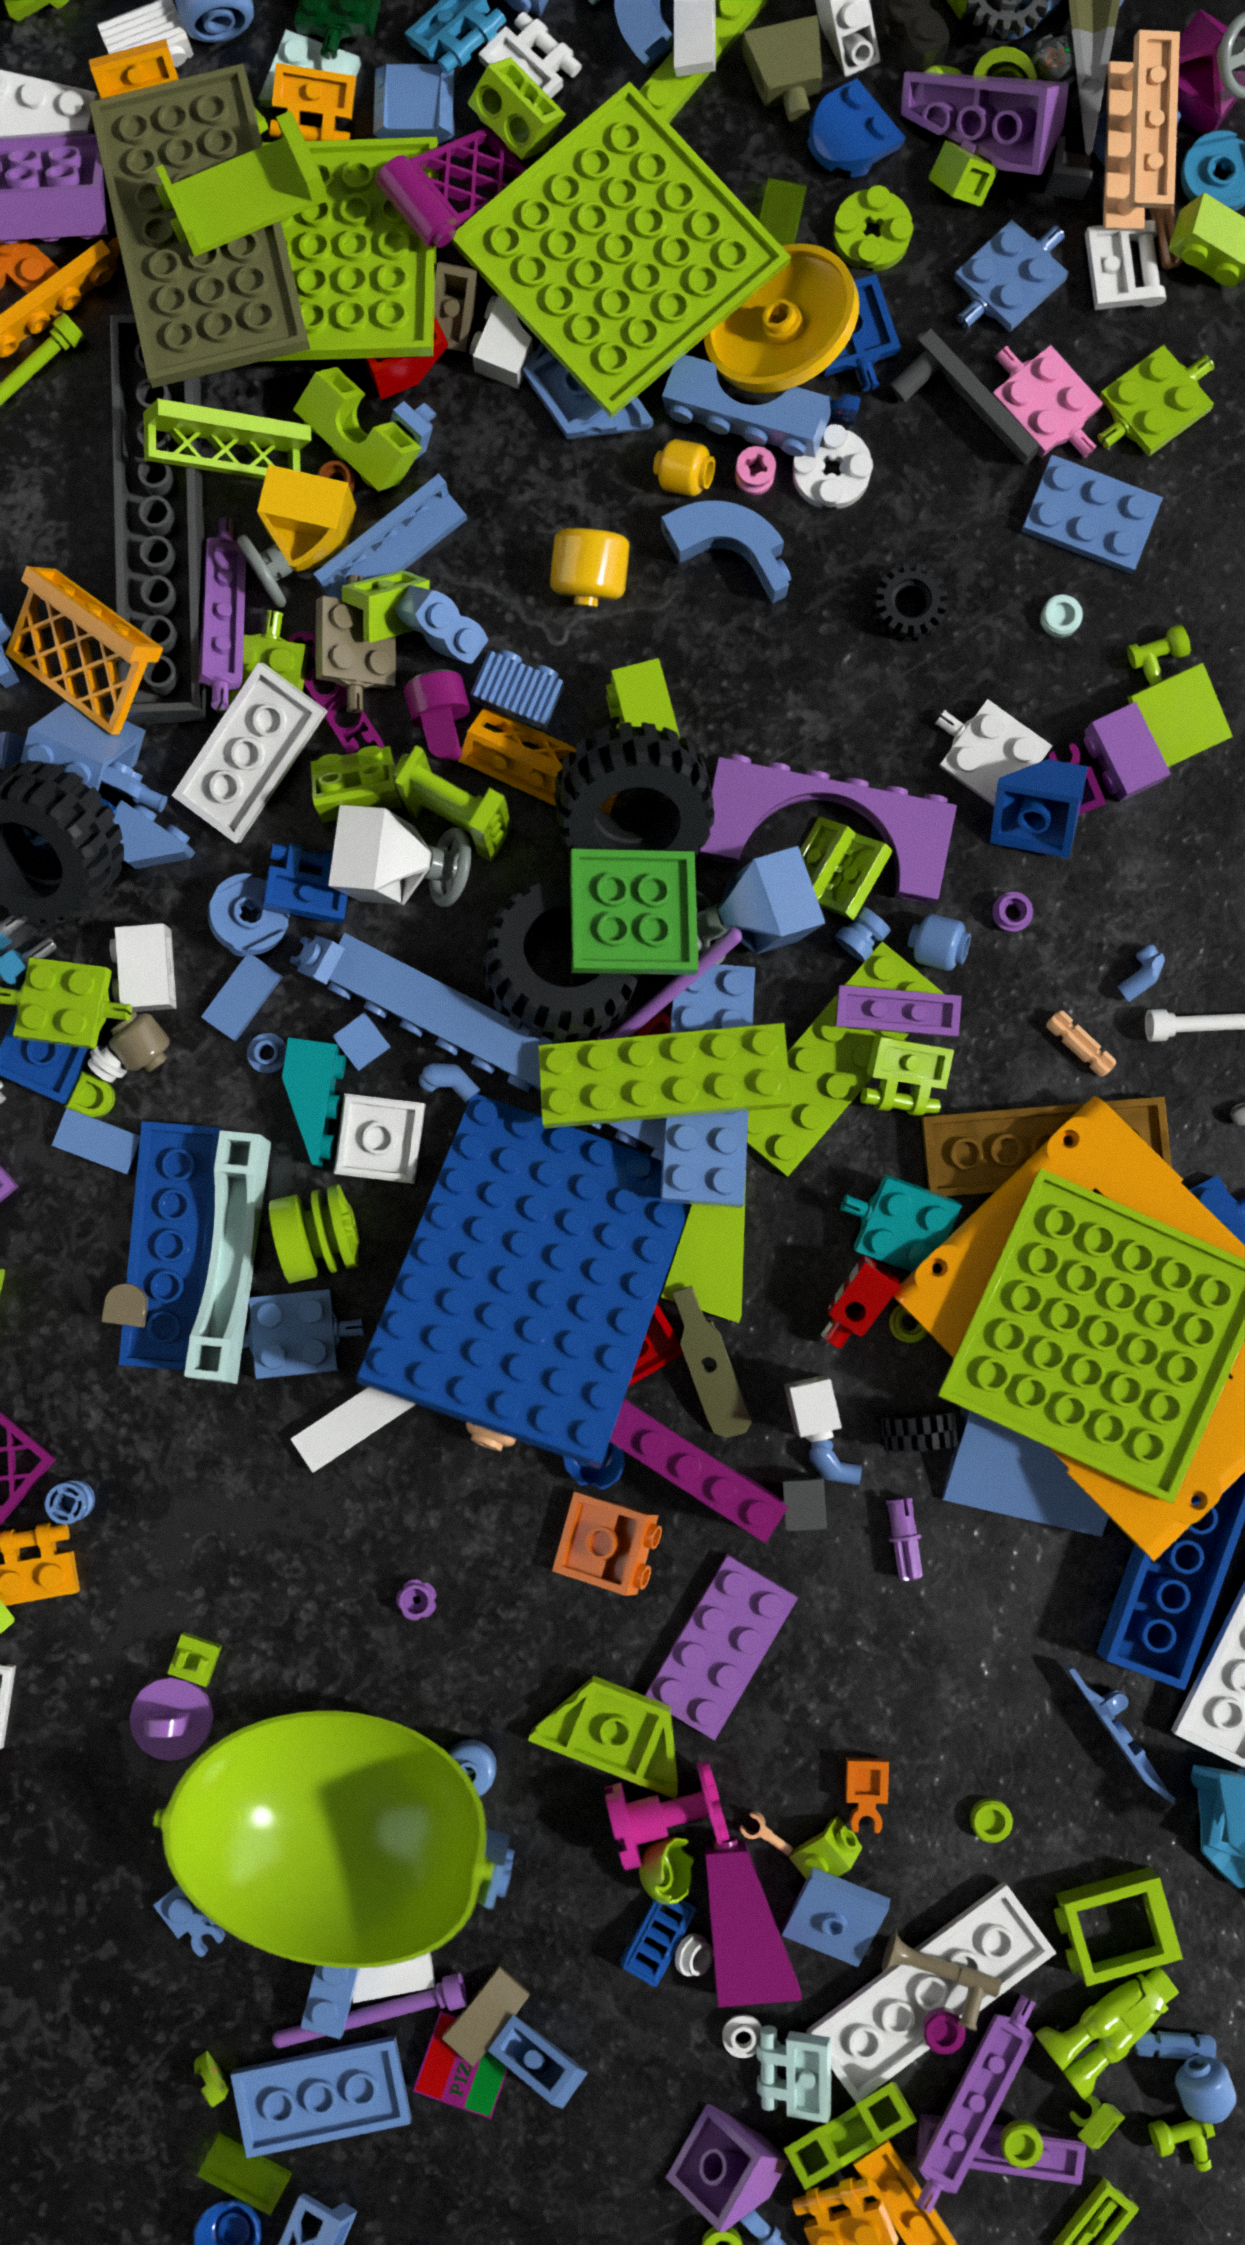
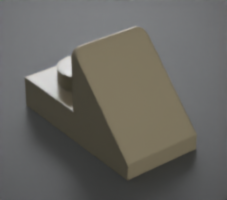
[435,262,479,352]

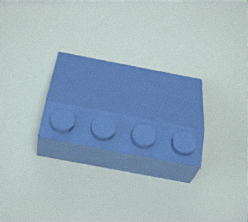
[942,1408,1109,1537]

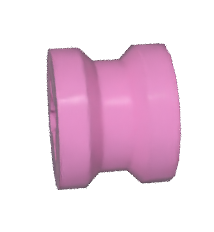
[735,446,776,496]

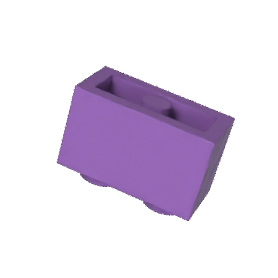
[1084,702,1171,802]

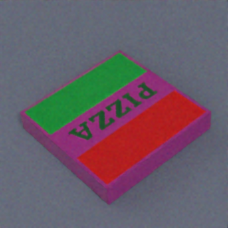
[413,2008,508,2119]

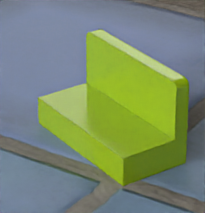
[342,570,429,643]

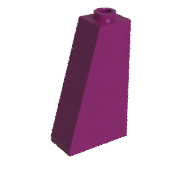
[704,1836,802,2007]

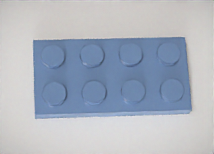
[231,2035,412,2159]

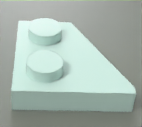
[259,30,361,108]

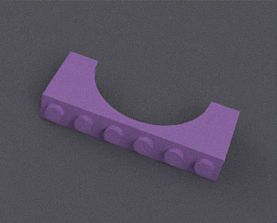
[698,754,957,906]

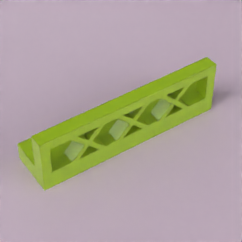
[143,399,311,480]

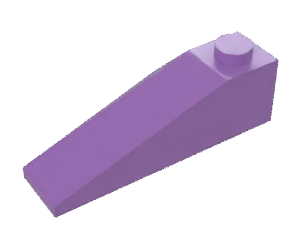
[901,71,1069,175]

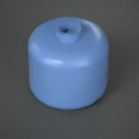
[175,0,254,43]

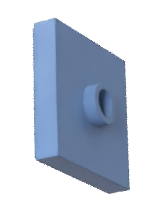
[781,1867,890,1967]

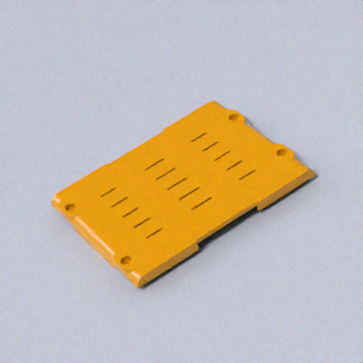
[892,1096,1245,1562]

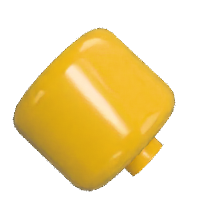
[550,528,630,607]

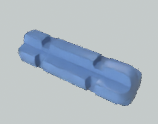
[1133,2030,1216,2059]

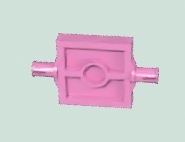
[992,345,1103,458]

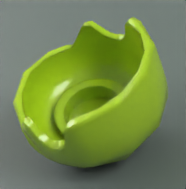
[639,1837,695,1905]

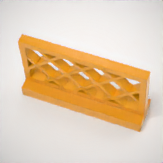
[5,566,163,735]

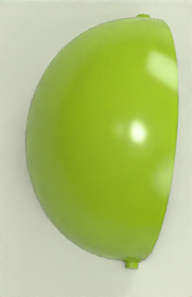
[154,1711,494,1968]

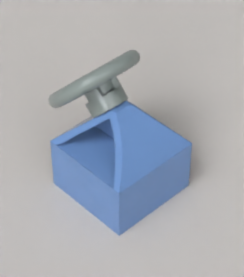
[696,846,825,966]

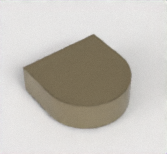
[101,1284,148,1328]

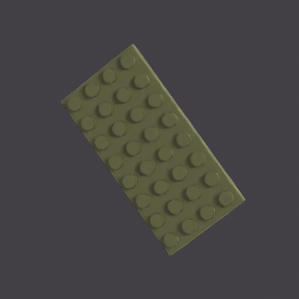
[89,64,311,388]

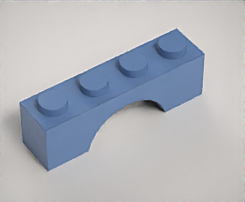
[662,355,831,457]

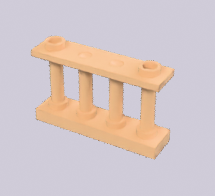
[1103,30,1180,231]

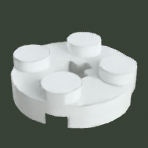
[793,424,873,509]

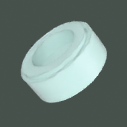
[1040,595,1083,638]

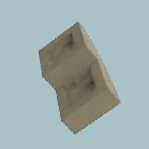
[442,1965,530,2067]

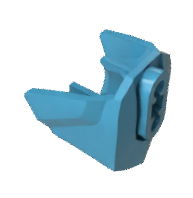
[1191,1765,1245,1888]

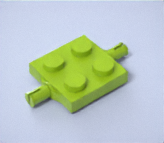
[1097,345,1214,457]
[216,610,310,714]
[0,957,132,1050]

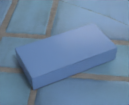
[201,954,283,1042]
[51,1108,140,1175]

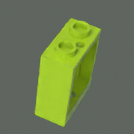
[1053,1867,1183,1986]

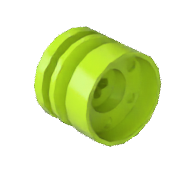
[269,1184,360,1283]

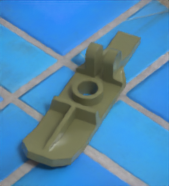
[672,1285,752,1438]

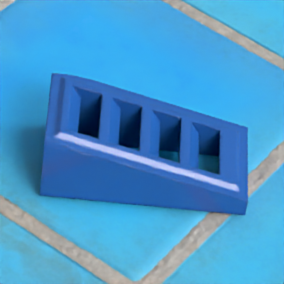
[621,1898,697,1987]

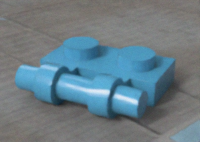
[404,0,506,74]

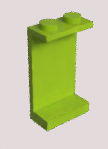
[155,111,329,257]

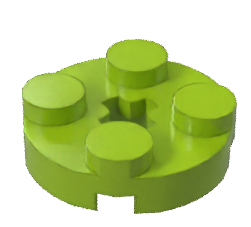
[833,185,913,271]

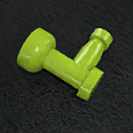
[1127,624,1191,687]
[1148,2119,1215,2172]

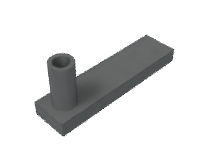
[889,329,1039,465]

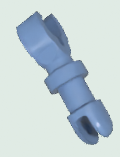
[740,2209,789,2245]

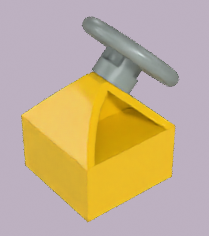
[237,464,357,608]

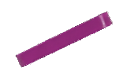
[287,631,384,754]

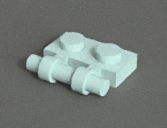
[757,2025,831,2123]

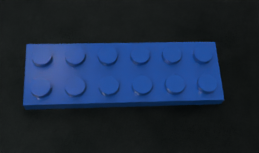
[118,1121,225,1370]

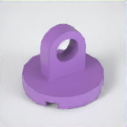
[129,1675,214,1761]

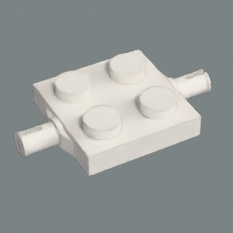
[935,699,1052,807]

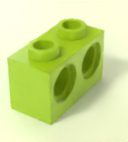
[467,57,566,160]

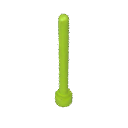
[0,312,86,406]

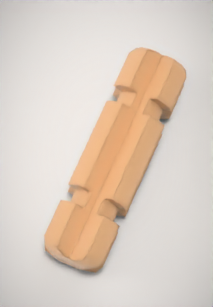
[1046,1010,1116,1077]

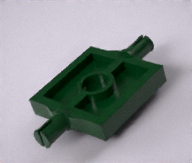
[294,0,381,60]

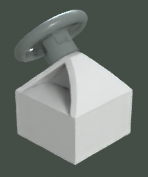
[328,805,471,907]

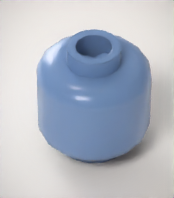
[908,914,971,971]
[447,1739,497,1796]
[1175,2055,1236,2124]

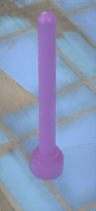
[589,928,742,1041]
[272,1972,468,2048]

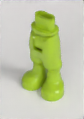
[1034,1966,1179,2100]

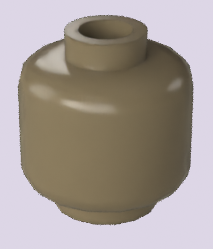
[108,1011,170,1073]

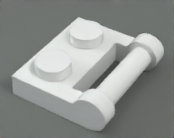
[1085,220,1166,310]

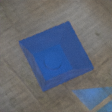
[990,759,1088,858]

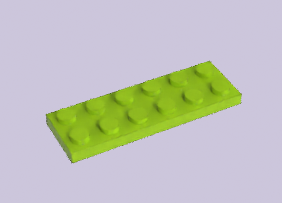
[747,941,943,1177]
[538,1023,792,1129]

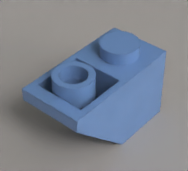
[113,800,195,869]

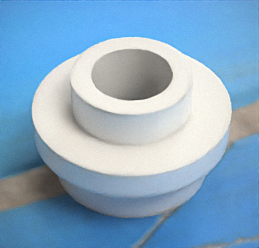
[87,1045,127,1082]
[675,1933,713,1976]
[722,2014,762,2058]

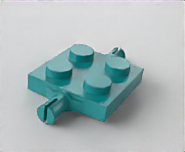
[840,1174,962,1272]

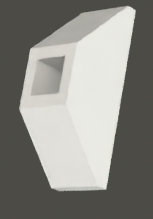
[815,0,881,77]

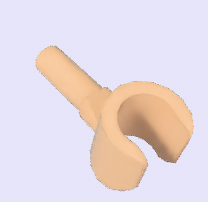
[740,1811,793,1856]

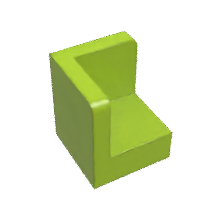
[929,140,999,206]

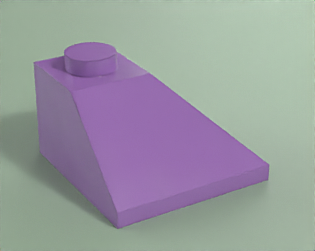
[666,2104,790,2232]

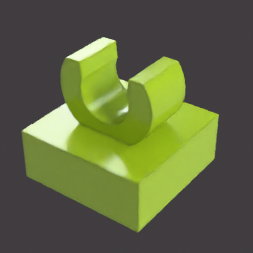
[167,1632,222,1687]
[1069,2094,1125,2149]

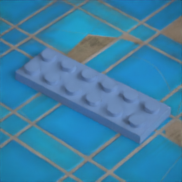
[660,964,755,1208]

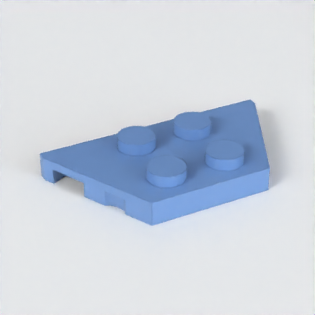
[523,341,653,439]

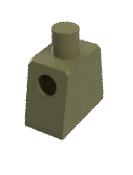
[742,15,822,122]

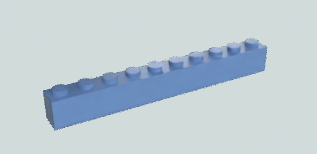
[328,933,665,1162]

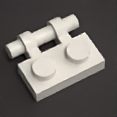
[478,12,582,98]

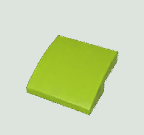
[800,816,893,920]

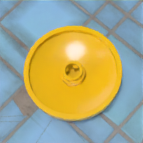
[704,244,859,393]

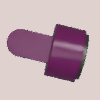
[404,669,470,761]

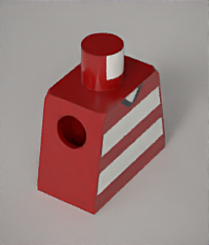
[821,1254,900,1349]

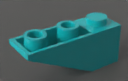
[282,1037,346,1167]

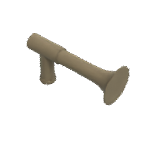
[882,1928,1001,2031]

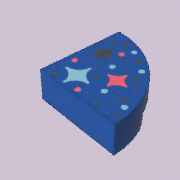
[826,394,861,426]

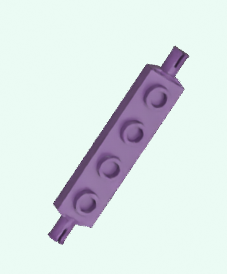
[198,518,246,710]
[915,1994,1036,2213]

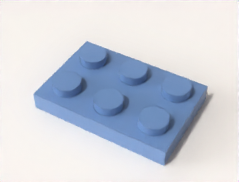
[1021,455,1163,575]

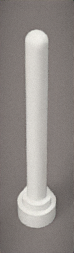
[1145,1009,1245,1042]

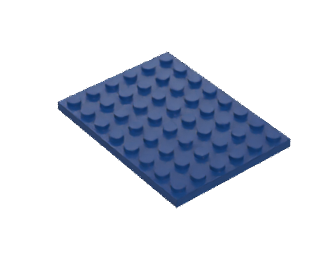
[357,1094,691,1469]

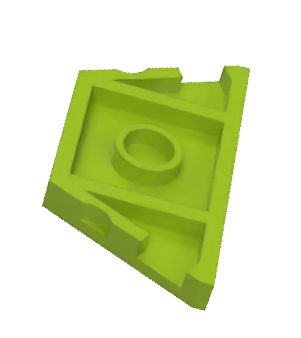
[528,1676,679,1799]

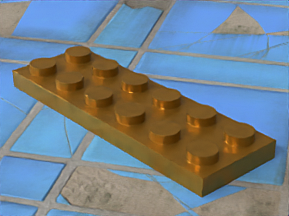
[921,1096,1172,1196]

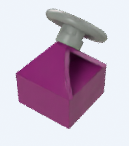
[1177,9,1245,135]

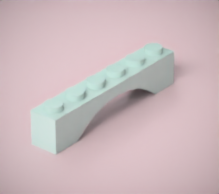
[184,1130,271,1384]

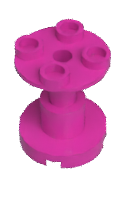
[604,1761,730,1871]

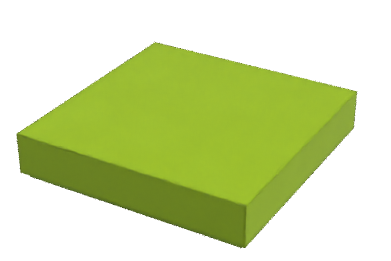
[1127,663,1233,767]

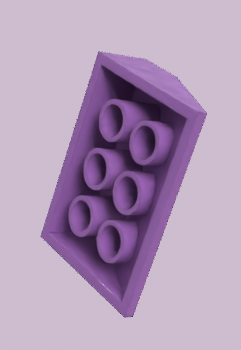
[0,134,111,244]

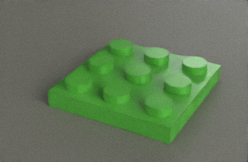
[570,849,698,975]

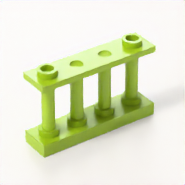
[393,746,512,863]

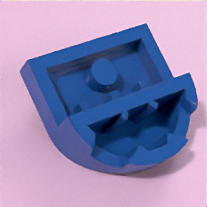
[807,78,906,177]

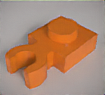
[845,1757,889,1833]

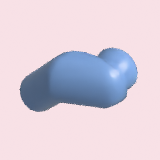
[1118,944,1165,1002]
[809,1439,862,1485]

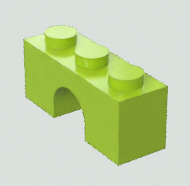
[293,367,422,491]
[784,2082,917,2190]

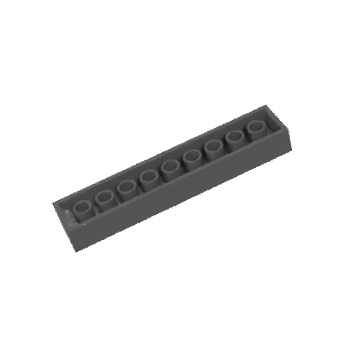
[110,314,209,724]

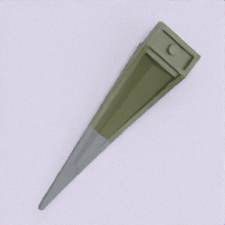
[1068,0,1121,156]

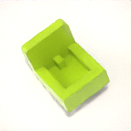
[789,1816,862,1880]

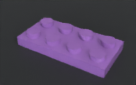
[644,1554,798,1740]

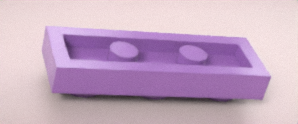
[835,985,962,1038]

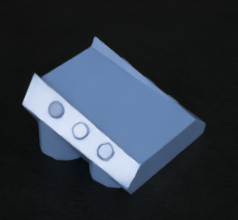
[373,64,454,146]

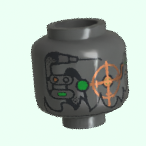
[1030,34,1078,97]

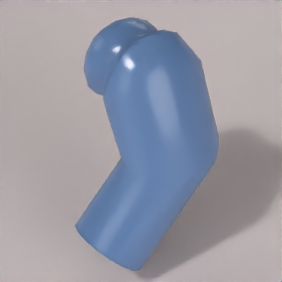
[419,1063,480,1103]

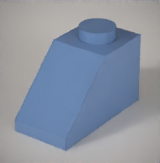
[488,2015,588,2108]

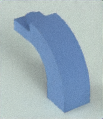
[614,0,674,69]
[661,500,791,604]

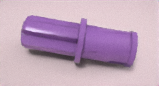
[886,1497,923,1581]

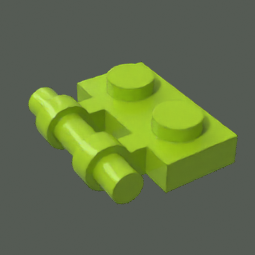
[860,1035,954,1117]

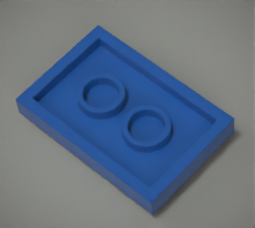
[0,991,114,1104]

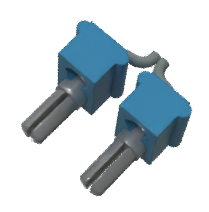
[0,915,57,989]

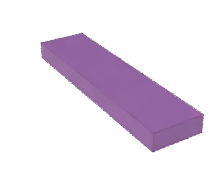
[915,2114,1086,2185]

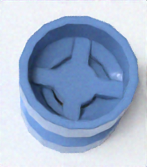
[834,906,891,962]
[45,1479,95,1525]

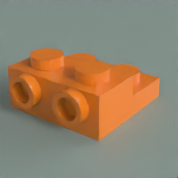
[552,1492,662,1596]

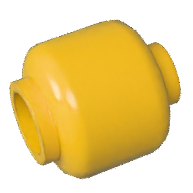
[653,439,715,497]

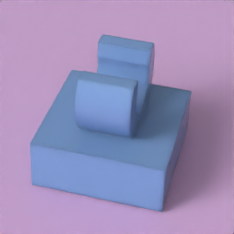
[390,401,436,460]

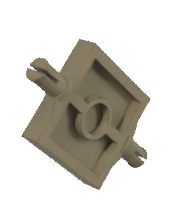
[315,574,396,713]

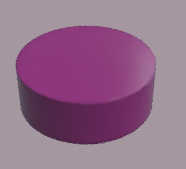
[922,2007,966,2054]

